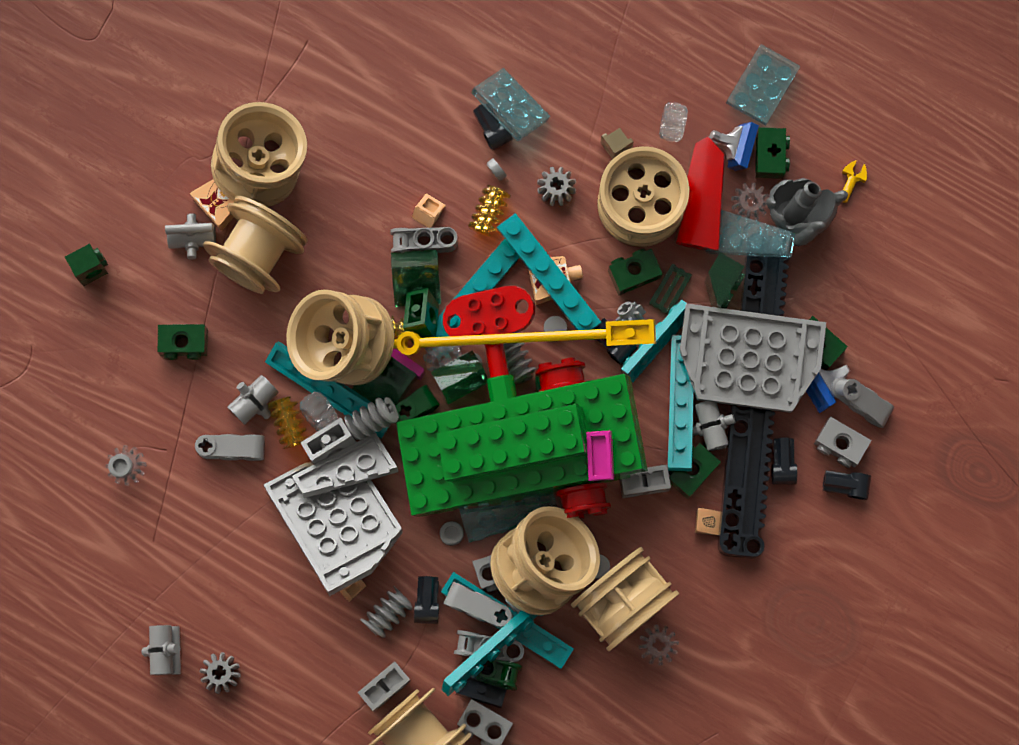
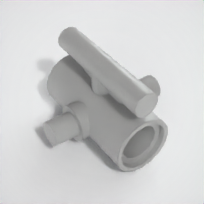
[165,214,216,260]
[228,375,279,425]
[693,401,736,451]
[142,625,181,675]

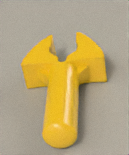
[842,160,867,203]

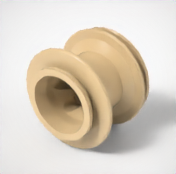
[203,196,308,294]
[368,688,472,745]

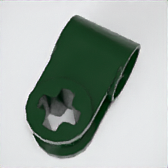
[396,385,440,422]
[475,659,522,691]

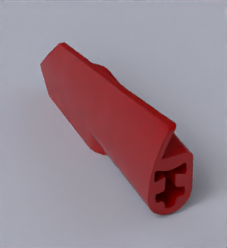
[676,136,725,251]

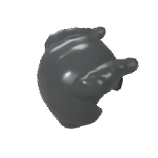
[766,178,848,247]

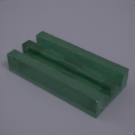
[649,263,692,315]

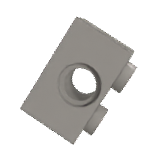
[300,417,357,464]
[814,417,872,468]

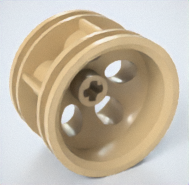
[211,102,307,207]
[597,147,689,247]
[286,290,394,385]
[491,506,600,615]
[571,547,680,652]

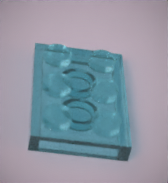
[726,44,800,126]
[471,68,550,141]

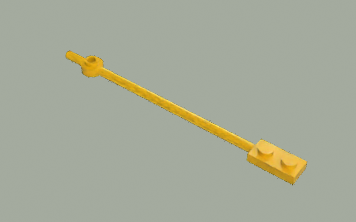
[393,319,656,355]

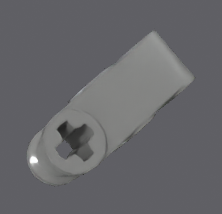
[390,227,458,255]
[831,377,894,428]
[195,434,265,461]
[443,582,513,628]
[454,630,524,663]

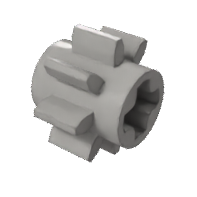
[616,301,646,321]

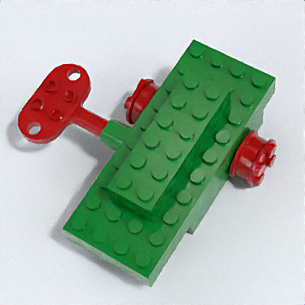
[396,286,648,520]

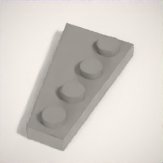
[292,433,398,498]

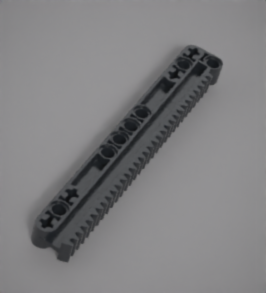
[717,233,791,559]

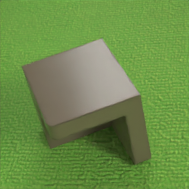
[600,128,634,159]

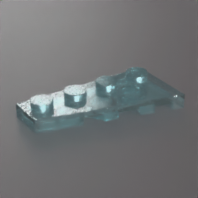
[705,210,795,257]
[459,493,557,543]

